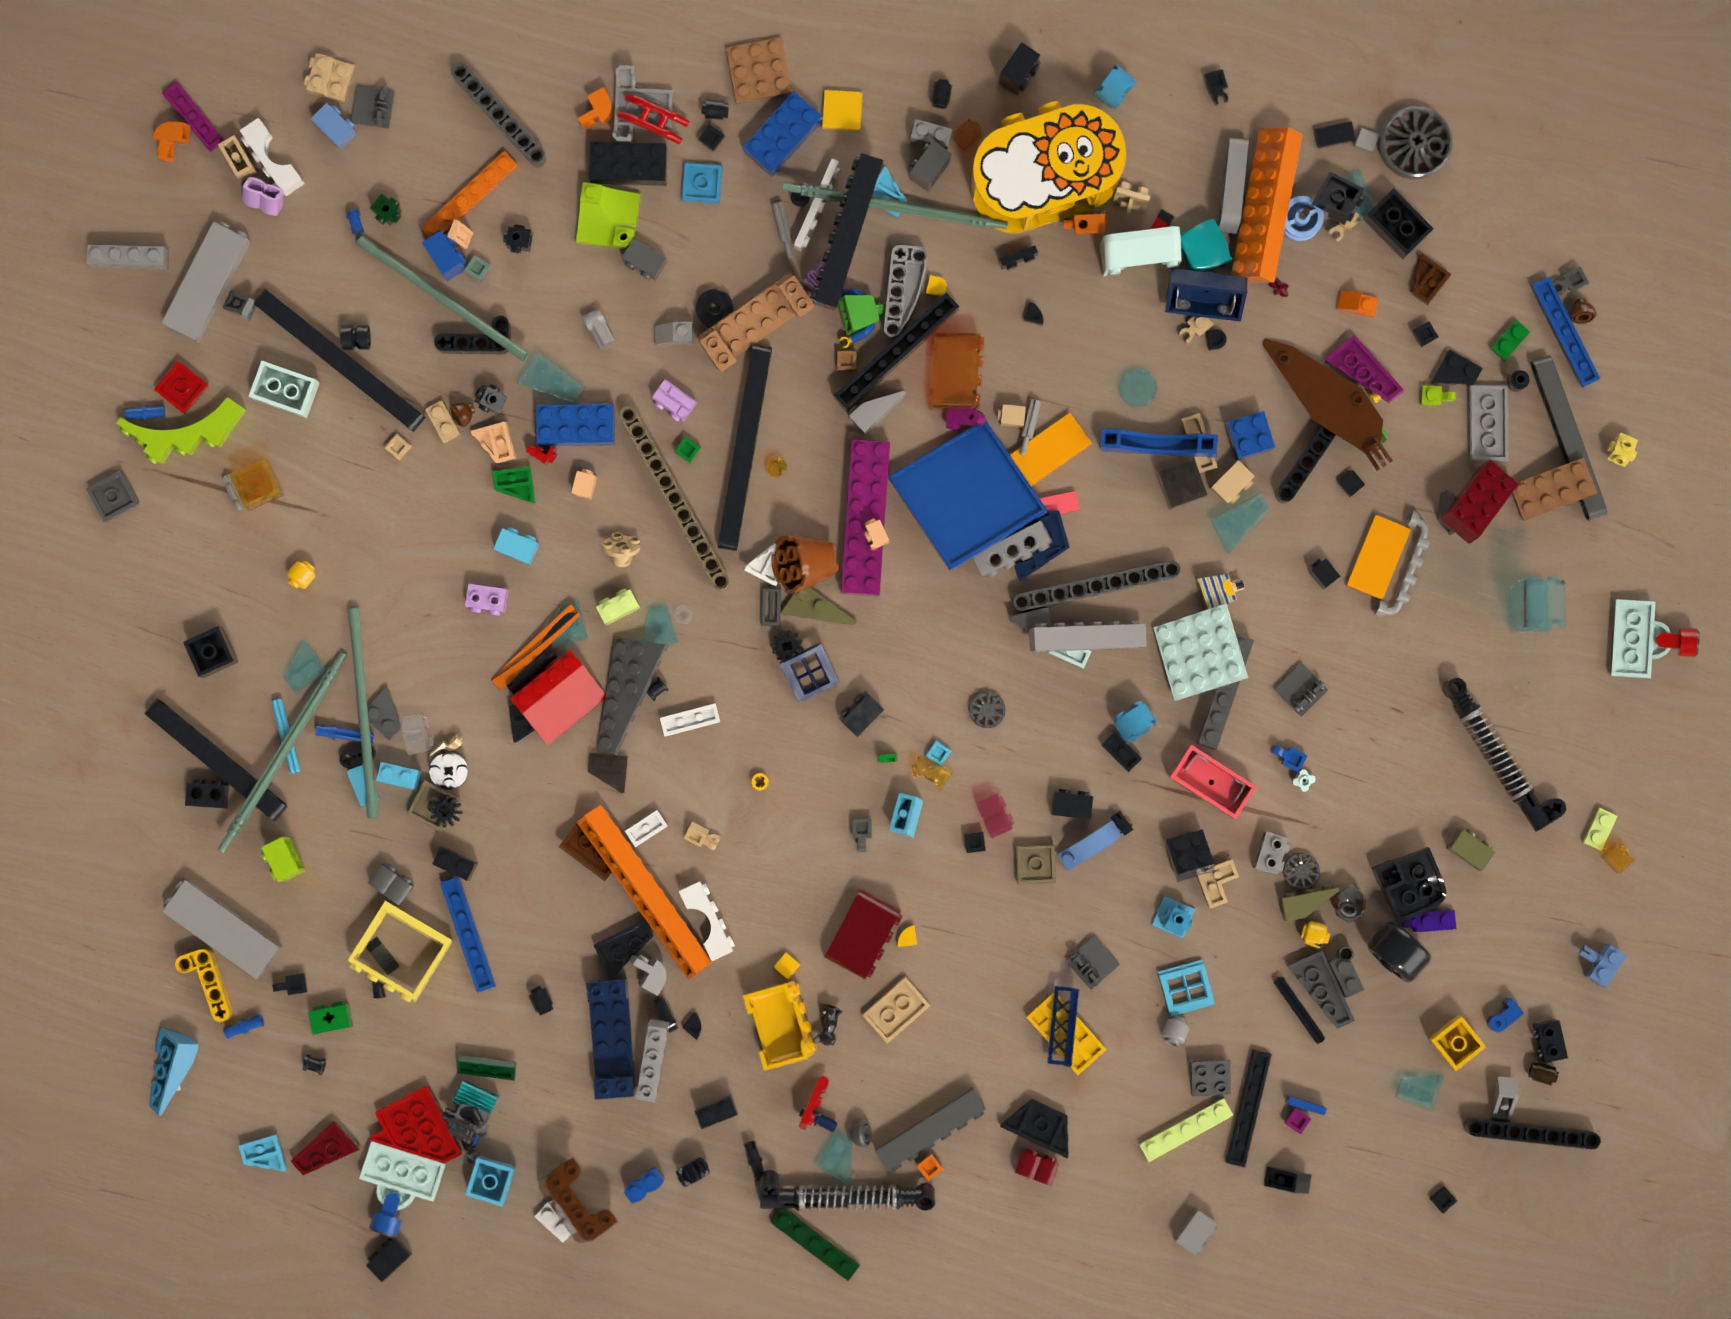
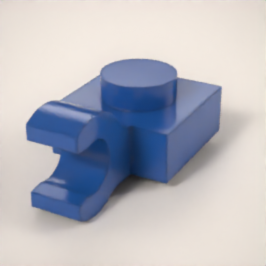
[1271,745,1308,773]

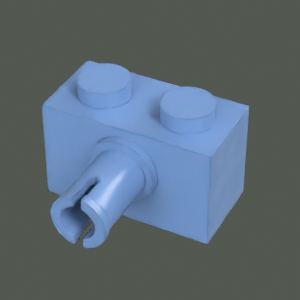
[1578,944,1627,988]

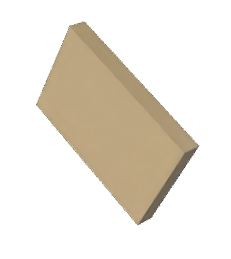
[862,977,931,1044]

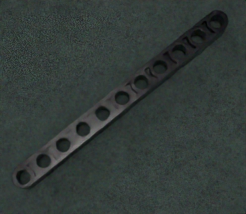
[254,289,426,432]
[718,344,772,551]

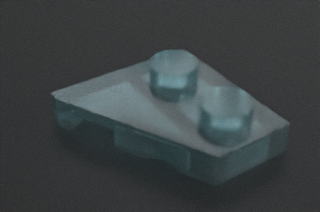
[284,641,327,694]
[816,1132,853,1185]

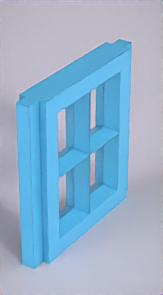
[1158,960,1215,1017]

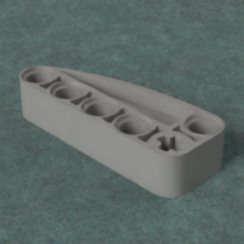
[1217,138,1249,234]
[884,245,928,340]

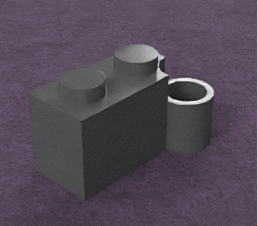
[1328,946,1364,998]

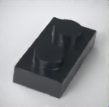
[999,245,1038,270]
[1101,732,1142,772]

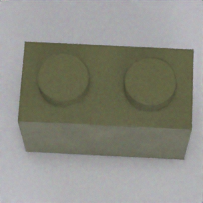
[1447,829,1495,871]

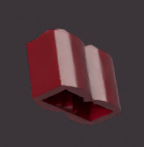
[1014,1148,1059,1186]

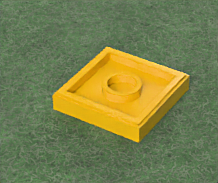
[822,90,863,131]

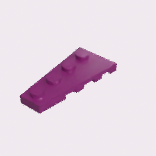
[1325,335,1404,403]

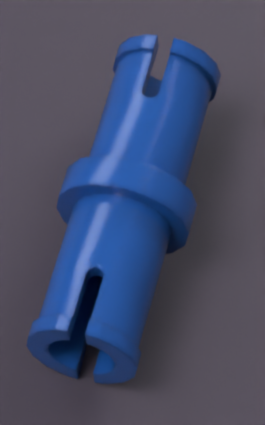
[124,405,165,420]
[223,1014,264,1039]

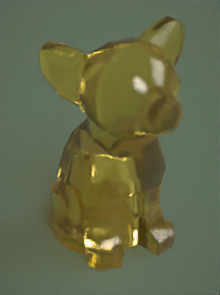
[911,755,953,790]

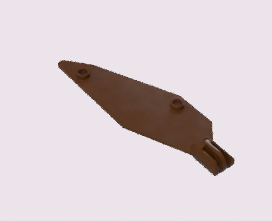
[1263,339,1393,471]

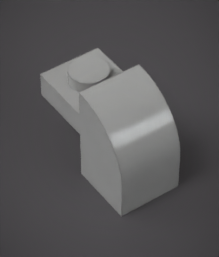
[629,955,666,996]

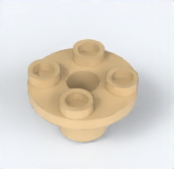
[602,532,641,567]

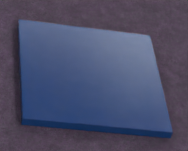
[888,420,1047,571]

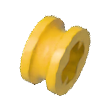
[751,773,769,791]

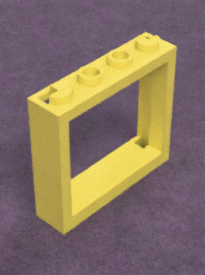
[348,901,452,1003]

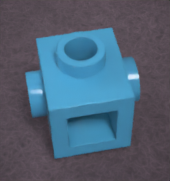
[1162,905,1193,936]

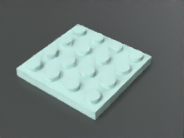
[1153,604,1248,701]

